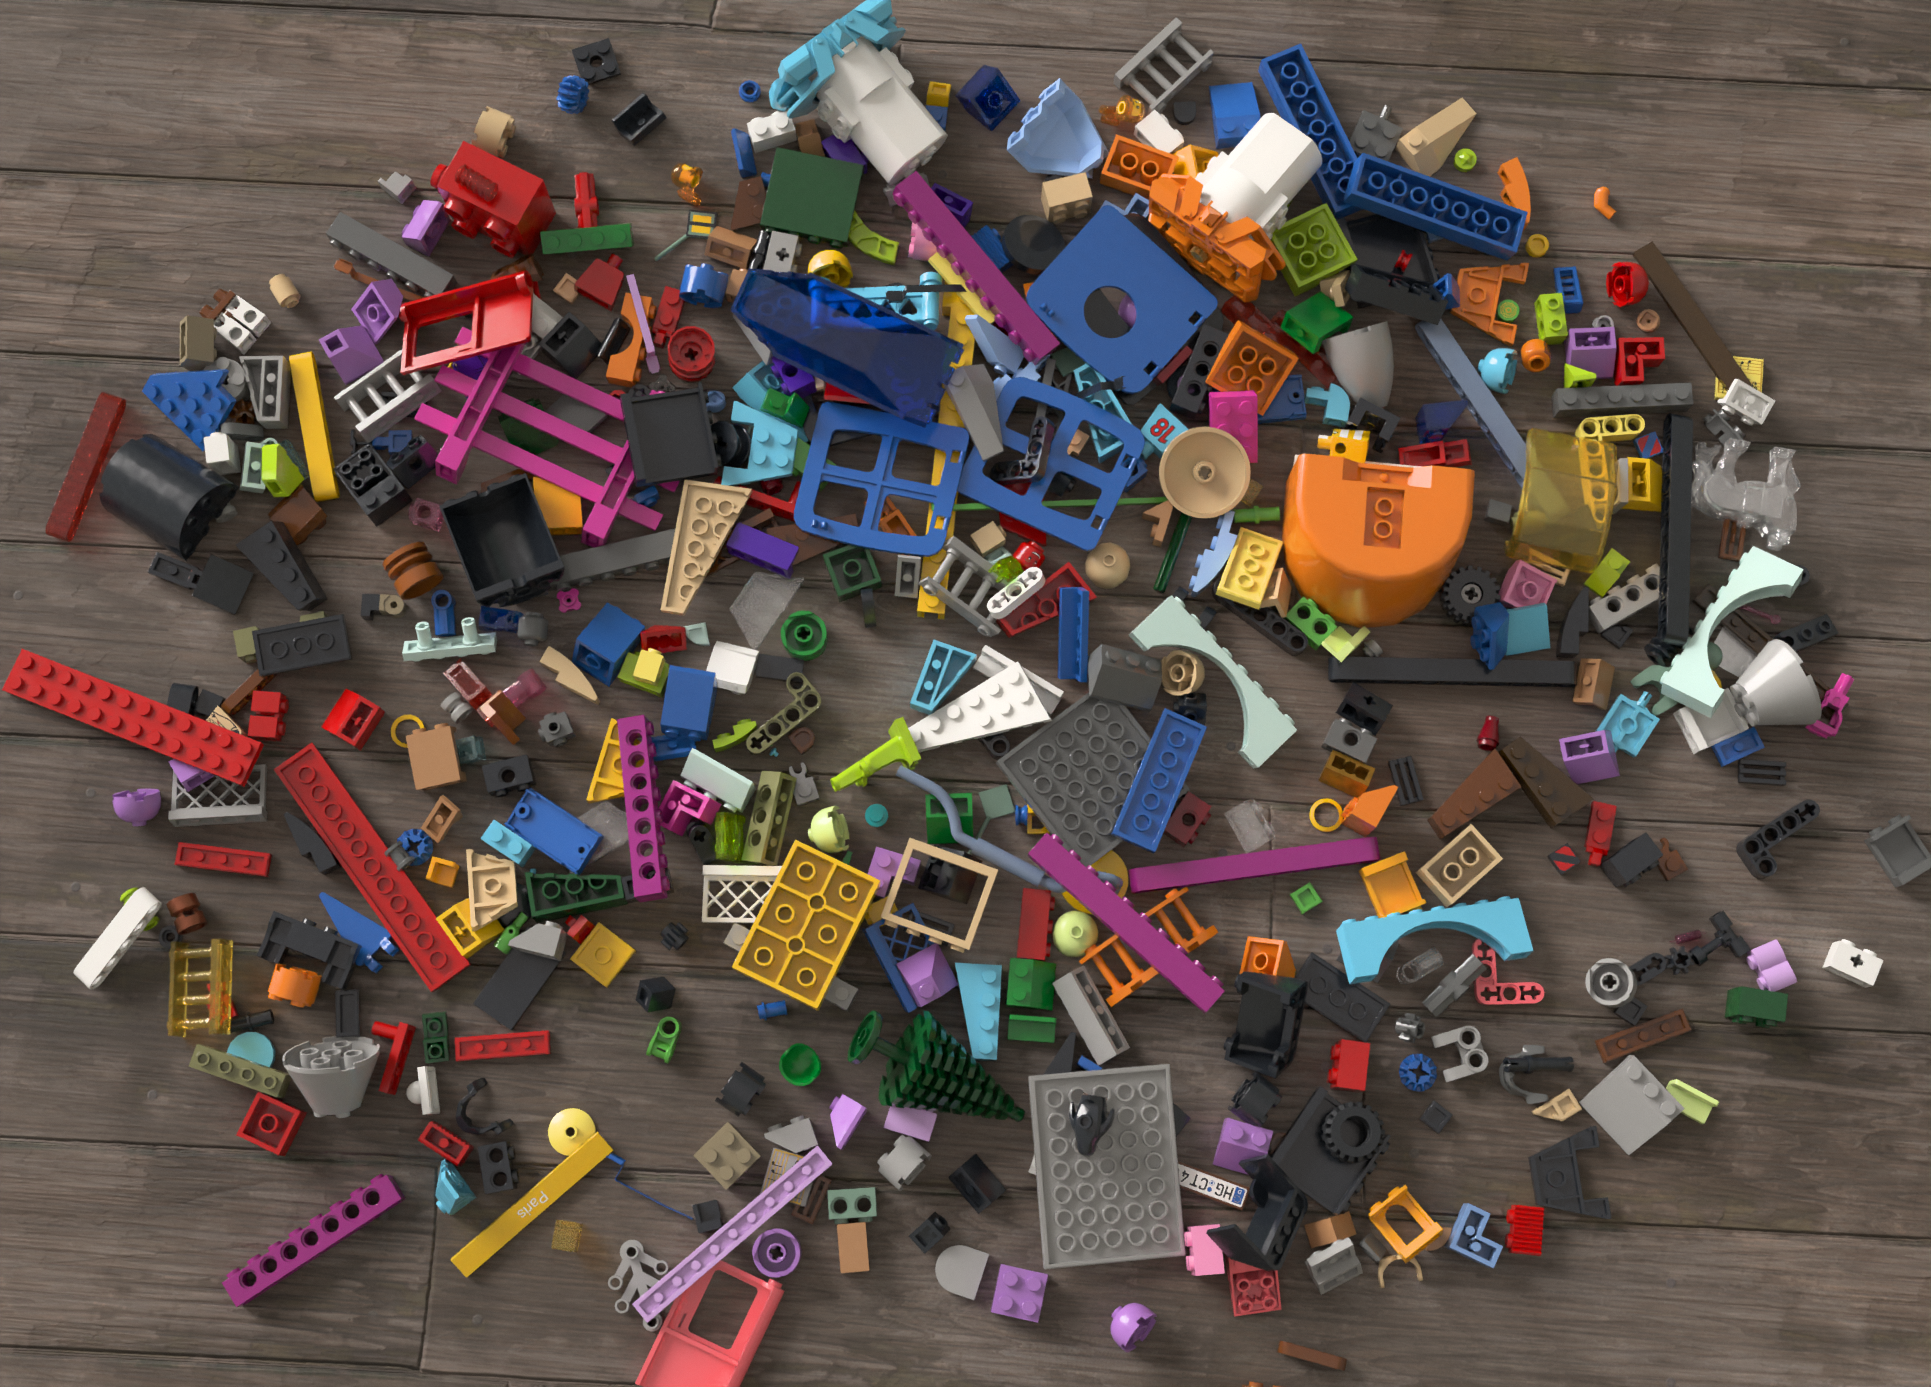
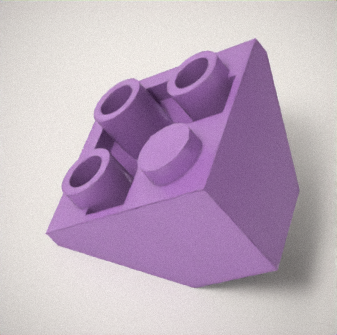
[319,325,384,385]

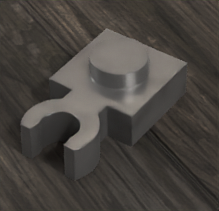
[789,763,820,806]

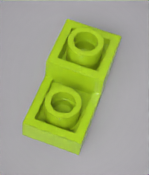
[712,719,758,753]

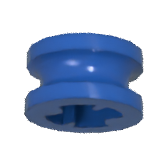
[1015,805,1027,826]

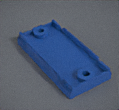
[1212,374,1307,424]
[504,788,605,875]

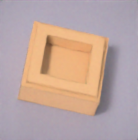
[553,273,580,304]

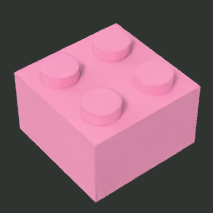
[1184,1224,1225,1276]

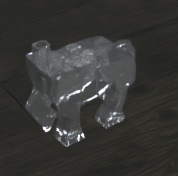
[1691,438,1801,551]

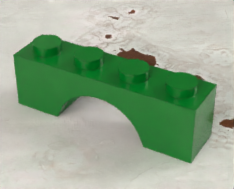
[540,223,634,254]

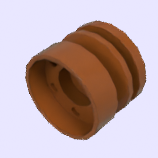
[382,542,444,600]

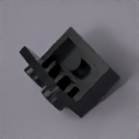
[612,93,667,146]

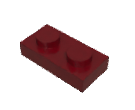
[1152,346,1193,386]

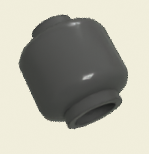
[517,612,549,647]

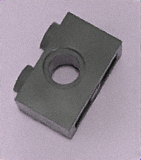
[1321,718,1377,764]

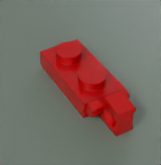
[652,286,685,349]
[1584,801,1617,867]

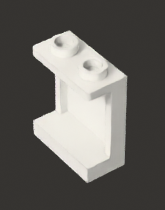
[1673,688,1749,754]

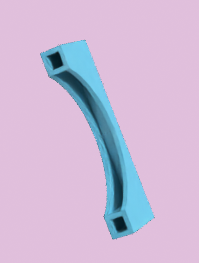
[1336,896,1533,984]

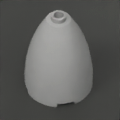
[1322,321,1394,409]

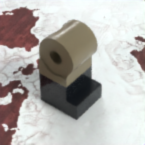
[361,593,407,621]

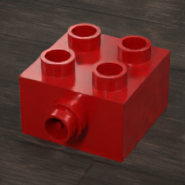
[430,141,556,258]

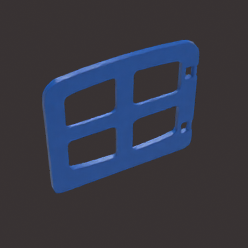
[957,377,1145,551]
[794,402,970,557]

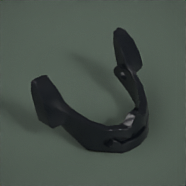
[456,1078,514,1135]

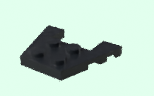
[1528,1126,1612,1219]

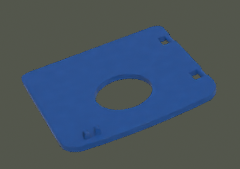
[1026,205,1218,394]

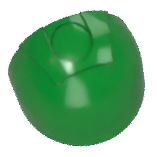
[779,1043,821,1086]

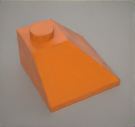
[1239,936,1296,978]

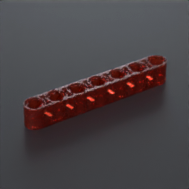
[46,392,126,542]

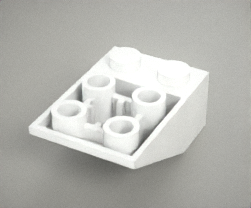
[518,293,563,375]

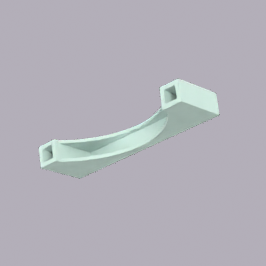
[1660,546,1803,718]
[1129,596,1297,769]

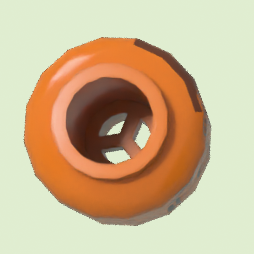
[1521,339,1551,372]

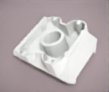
[706,641,759,695]

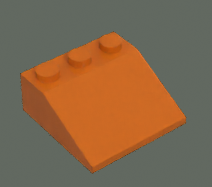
[1205,320,1299,416]

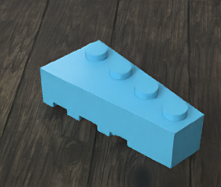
[1074,364,1131,464]
[955,963,1002,1061]

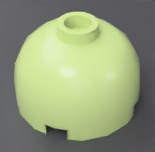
[808,806,849,853]
[1052,911,1099,957]

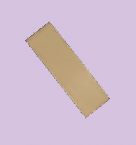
[540,646,600,705]

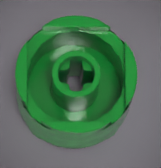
[781,611,828,661]

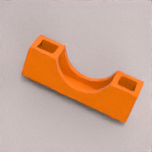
[606,293,657,388]

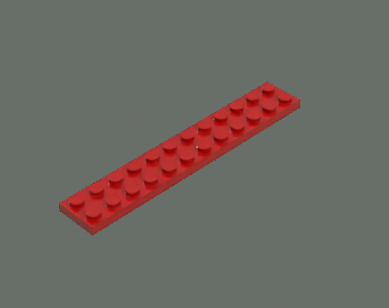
[2,649,264,787]
[274,743,471,993]

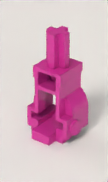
[1805,673,1854,739]

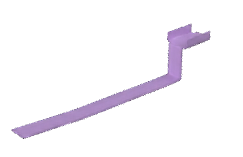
[626,274,661,373]

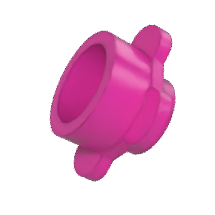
[557,588,581,613]

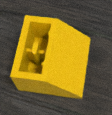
[1621,457,1662,512]
[436,898,504,959]

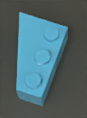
[910,640,977,715]

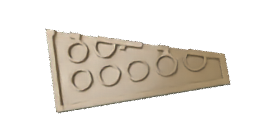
[661,480,753,616]

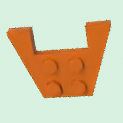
[1450,263,1529,347]

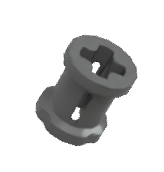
[384,841,415,872]

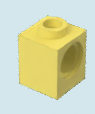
[633,648,666,686]

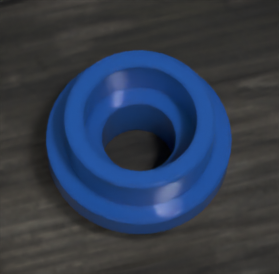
[739,80,761,102]

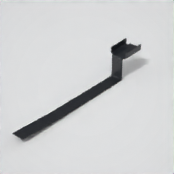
[885,284,967,303]
[1074,376,1126,399]

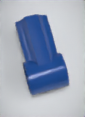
[431,590,456,637]

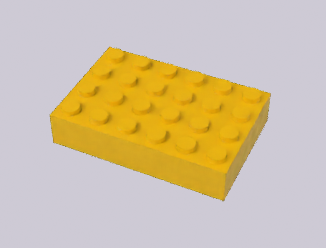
[732,840,881,1011]

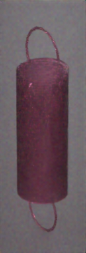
[1669,929,1707,944]

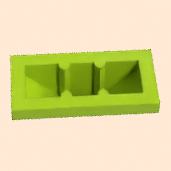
[1564,363,1597,388]

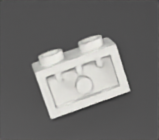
[1717,379,1775,426]

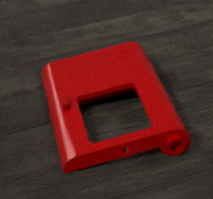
[399,270,534,375]

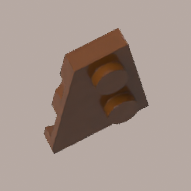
[731,176,766,231]

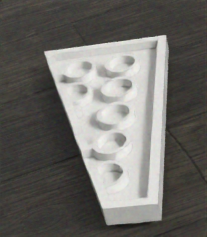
[908,662,1052,752]

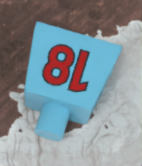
[1140,403,1189,460]

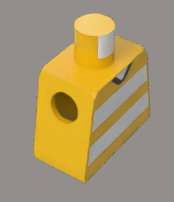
[1317,429,1370,463]

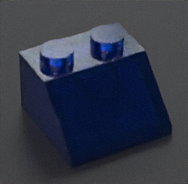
[955,65,1021,131]
[1415,400,1468,443]

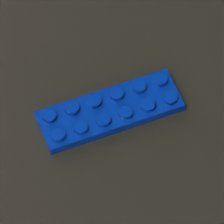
[1111,708,1207,854]

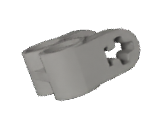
[1431,1026,1489,1082]

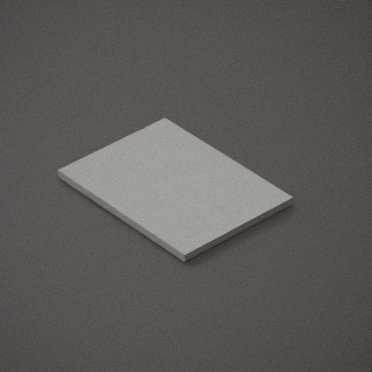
[1028,1064,1186,1269]

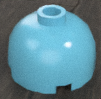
[1478,348,1517,394]

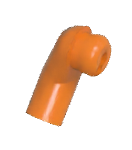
[1594,187,1616,220]

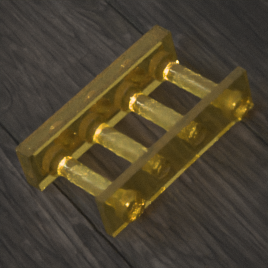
[167,939,233,1037]

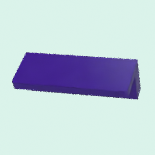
[726,523,799,579]

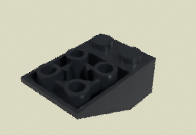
[333,443,413,527]

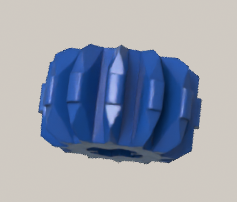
[556,75,590,114]

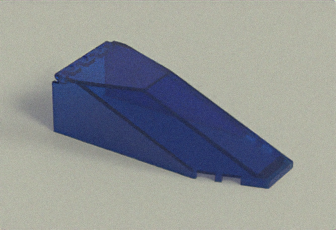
[730,269,964,428]

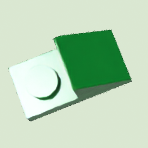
[760,388,810,428]

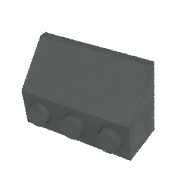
[1088,644,1162,712]

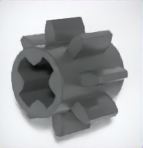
[1395,1013,1425,1043]

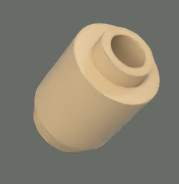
[269,274,301,308]

